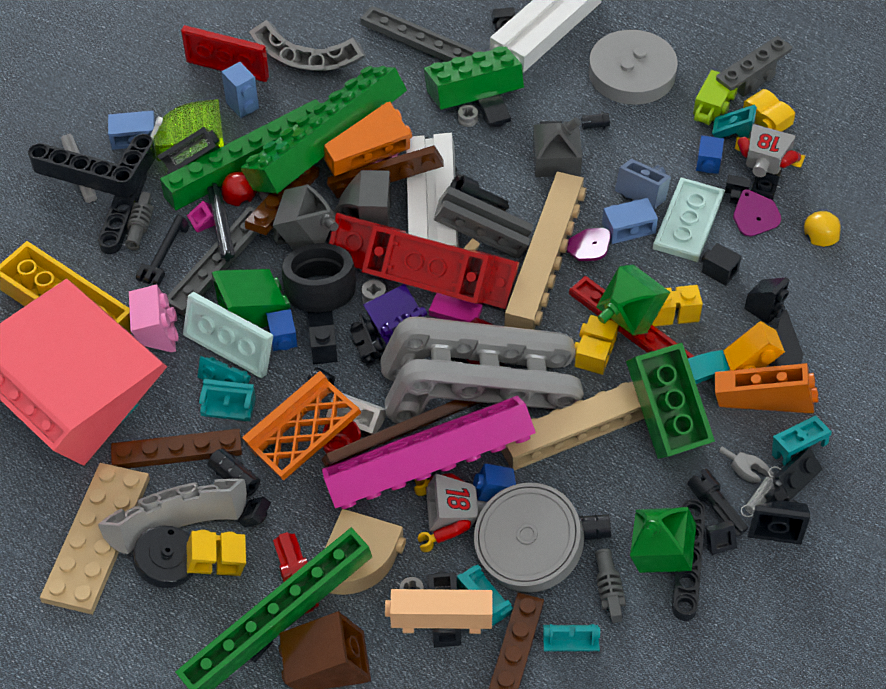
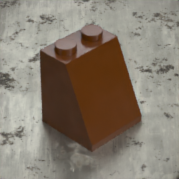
[278,611,371,689]

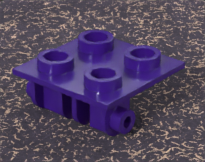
[363,284,428,345]

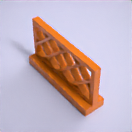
[242,371,361,481]

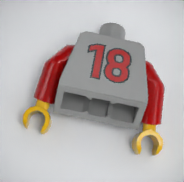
[735,124,806,177]
[414,473,487,552]

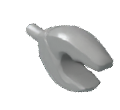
[719,446,774,483]

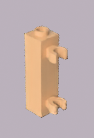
[385,589,492,634]

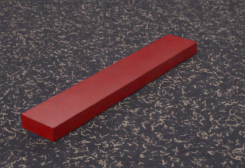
[569,276,694,358]

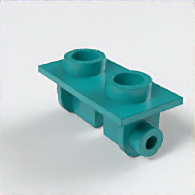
[198,356,251,384]
[543,624,600,651]

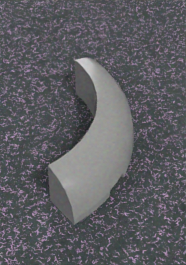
[249,20,366,71]
[98,479,247,554]

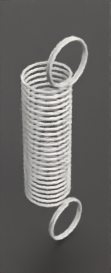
[741,467,781,517]

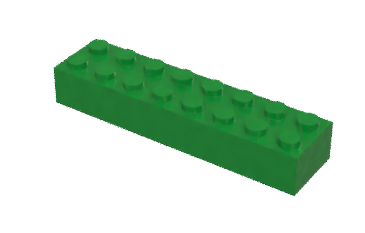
[240,66,407,193]

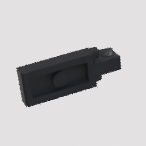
[764,448,822,503]

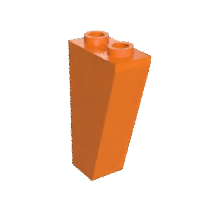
[324,102,412,176]
[715,363,819,413]

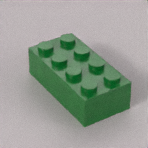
[424,46,524,110]
[626,343,715,459]

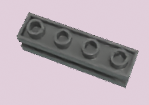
[434,186,533,259]

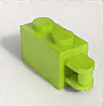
[693,70,738,125]

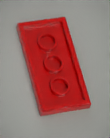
[181,25,269,82]

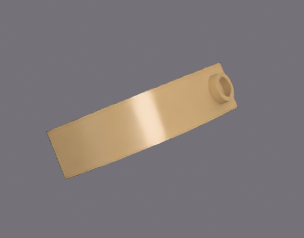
[325,509,406,595]

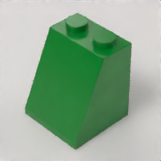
[212,269,290,328]

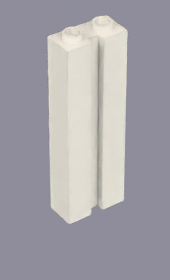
[490,0,601,73]
[406,133,459,247]

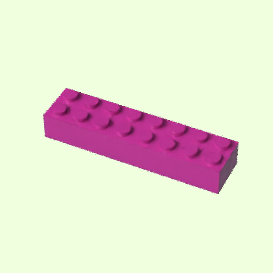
[322,396,536,509]

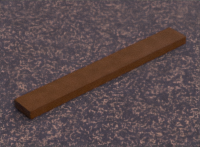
[321,400,481,467]

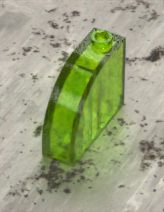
[154,99,225,162]

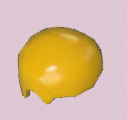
[804,211,841,247]

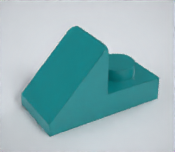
[712,104,757,138]

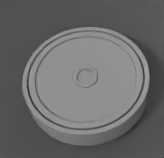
[589,30,678,105]
[474,483,584,593]

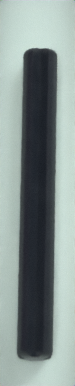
[207,183,235,262]

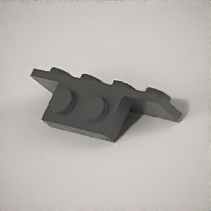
[716,36,792,97]

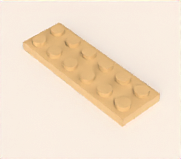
[40,463,150,615]

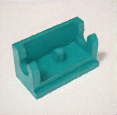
[199,379,256,422]
[772,415,832,466]
[457,565,513,626]

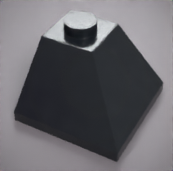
[748,500,810,545]

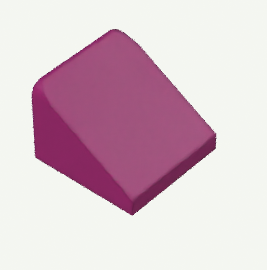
[187,201,214,232]

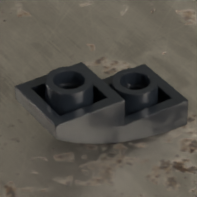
[475,94,511,127]
[751,168,782,200]

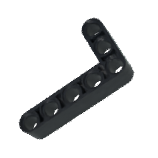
[28,134,156,197]

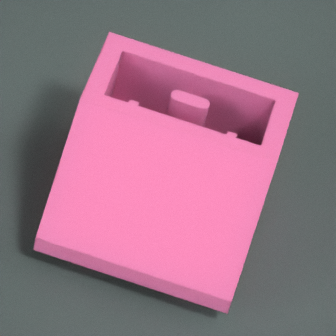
[129,285,179,352]

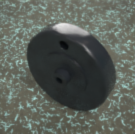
[133,525,194,588]

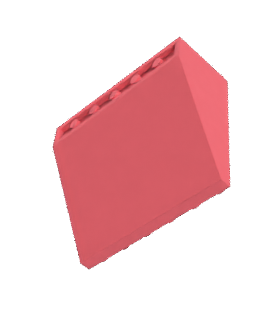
[0,279,167,466]

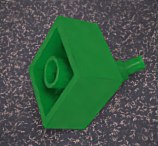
[596,264,671,335]
[630,507,696,573]

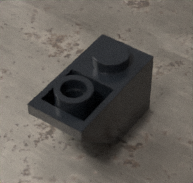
[744,277,790,324]

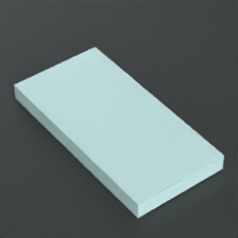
[653,178,725,262]
[183,292,273,378]

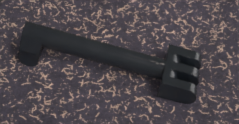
[136,215,189,286]

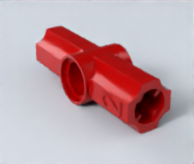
[273,532,319,614]

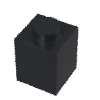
[701,243,742,286]

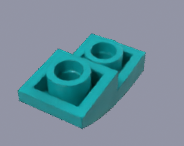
[688,350,731,384]

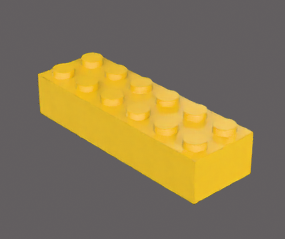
[0,241,132,334]

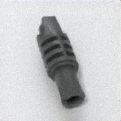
[125,192,154,250]
[595,549,626,623]

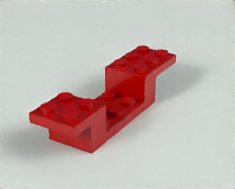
[329,213,520,309]

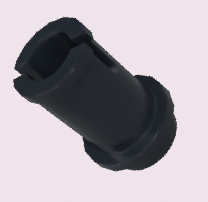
[581,111,610,130]

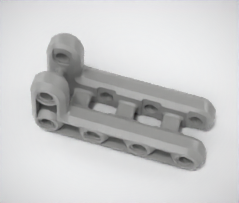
[380,317,584,424]

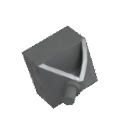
[533,117,582,177]
[333,170,391,226]
[273,185,339,250]

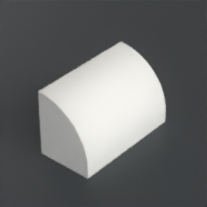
[326,393,387,434]

